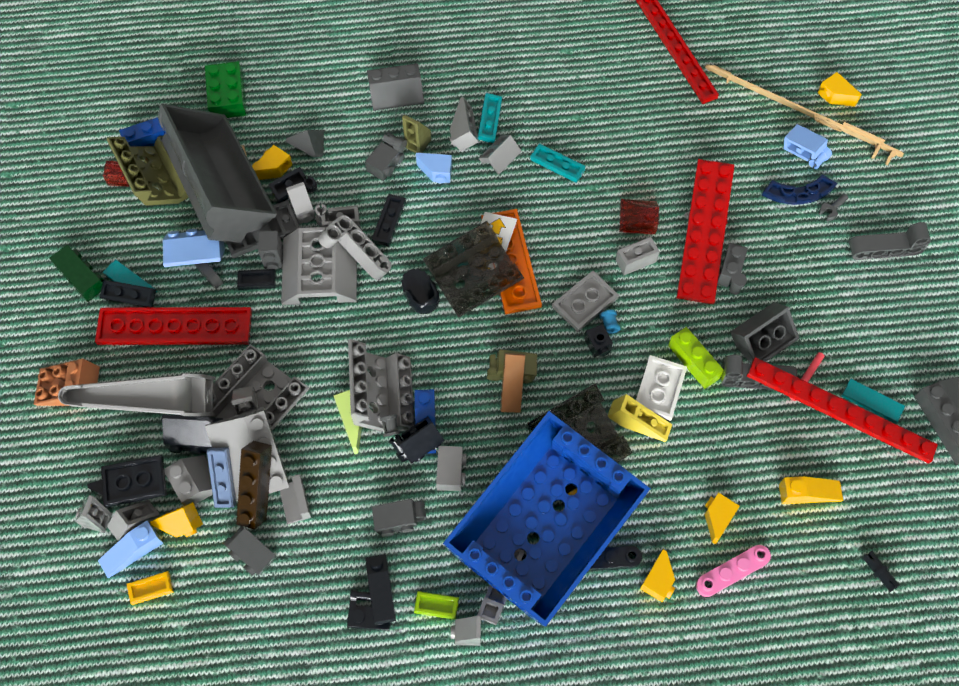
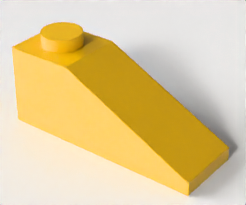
[779,476,843,504]

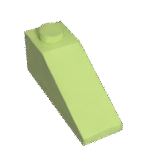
[334,390,362,454]

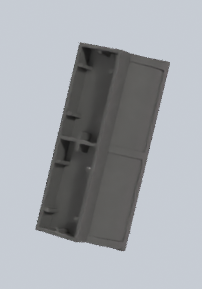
[158,103,277,243]

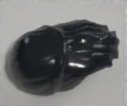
[401,268,440,314]

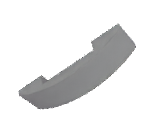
[477,549,525,625]

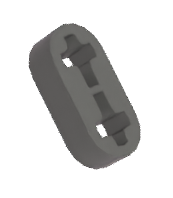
[195,263,223,289]

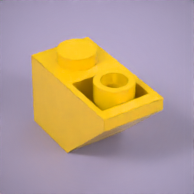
[252,145,292,180]

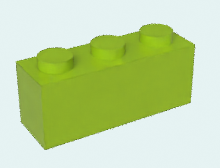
[668,326,724,389]

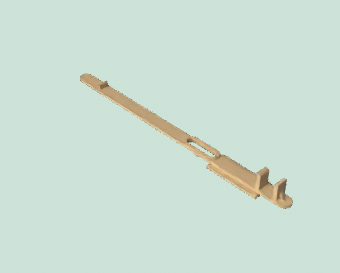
[705,64,904,166]

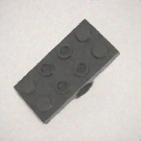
[226,200,300,258]

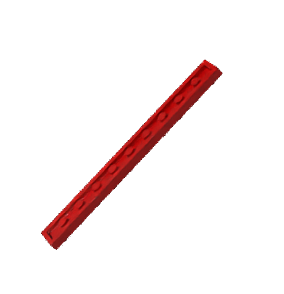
[636,0,719,104]
[746,357,938,464]

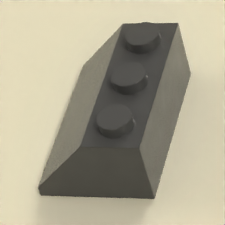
[367,63,424,111]
[730,302,800,364]

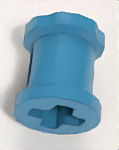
[600,310,621,334]

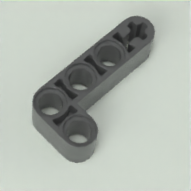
[849,222,931,260]
[721,355,797,390]

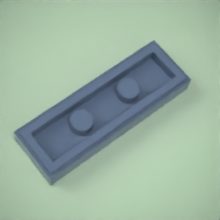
[207,447,236,508]

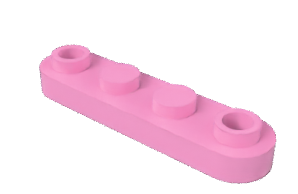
[696,545,771,597]

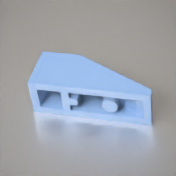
[98,521,163,578]

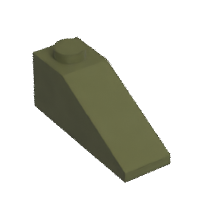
[402,115,431,153]

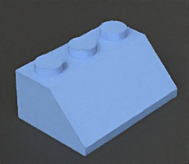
[163,229,225,267]

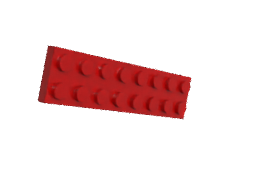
[676,159,735,305]
[95,307,252,345]

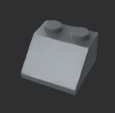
[165,455,213,506]

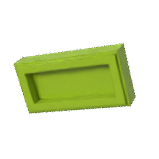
[414,591,459,620]

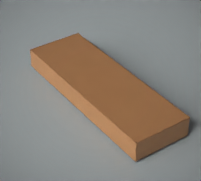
[500,353,525,413]

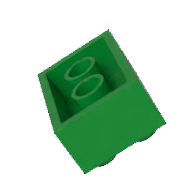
[205,61,247,118]

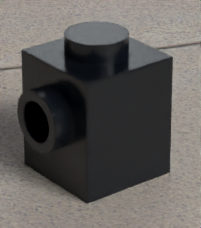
[584,324,613,358]

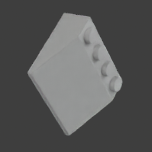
[205,407,289,500]

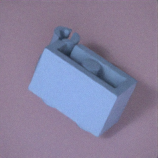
[783,124,832,169]

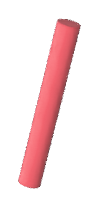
[789,352,825,401]

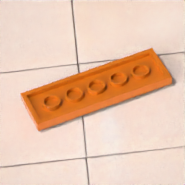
[481,209,542,315]

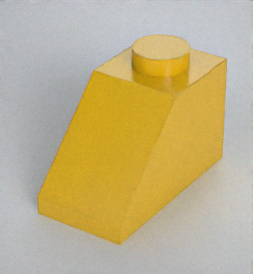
[818,72,862,106]
[705,492,740,544]
[150,502,203,537]
[640,549,675,602]

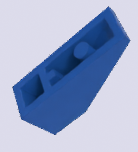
[415,389,436,454]

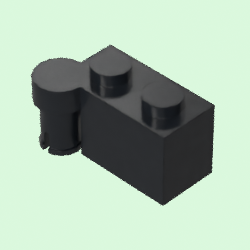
[268,167,317,203]
[389,416,445,464]

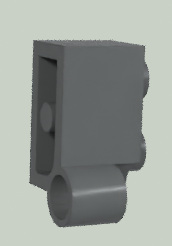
[372,499,427,537]

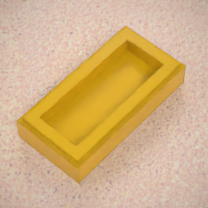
[127,571,173,605]

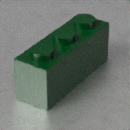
[49,245,104,302]

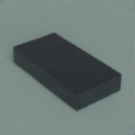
[237,269,276,290]

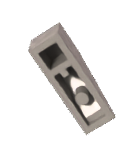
[450,97,479,152]
[75,495,112,533]

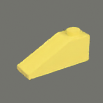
[607,394,672,442]

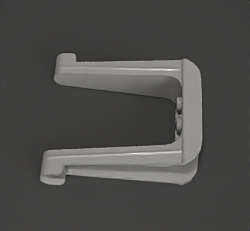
[58,373,215,417]

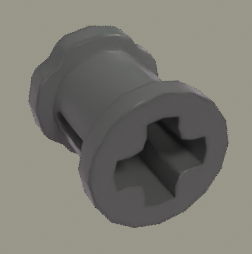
[380,414,401,437]

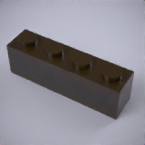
[236,440,272,530]

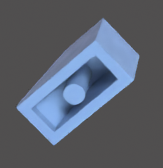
[416,153,452,183]

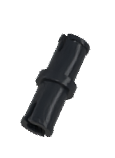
[862,550,900,593]

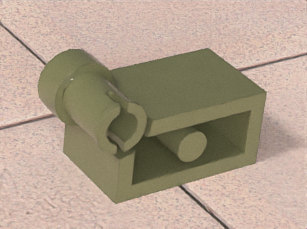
[487,349,537,384]

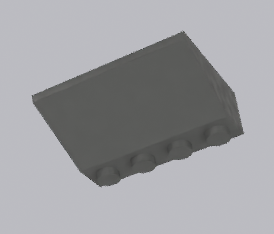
[915,377,959,465]

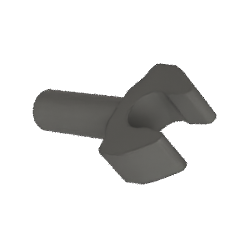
[819,194,848,221]

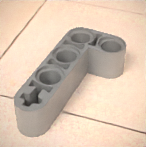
[318,215,392,280]

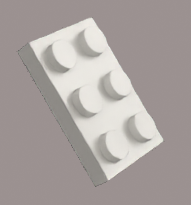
[636,355,687,421]

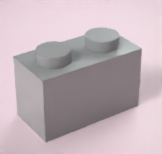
[436,446,467,491]

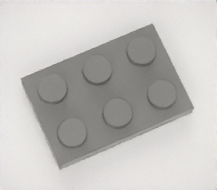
[552,271,619,332]

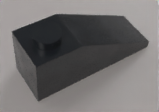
[365,554,396,625]

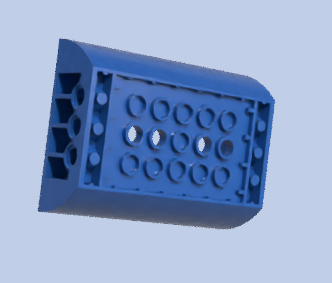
[443,411,651,627]

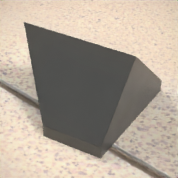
[285,130,324,157]

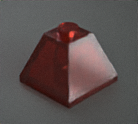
[619,199,659,235]

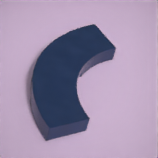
[762,174,838,205]

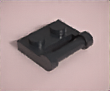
[347,589,394,631]

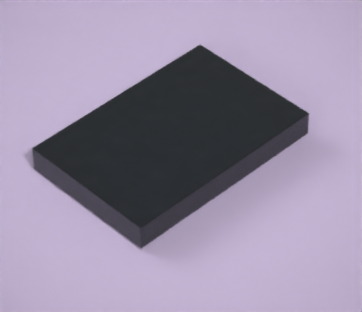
[101,455,167,508]

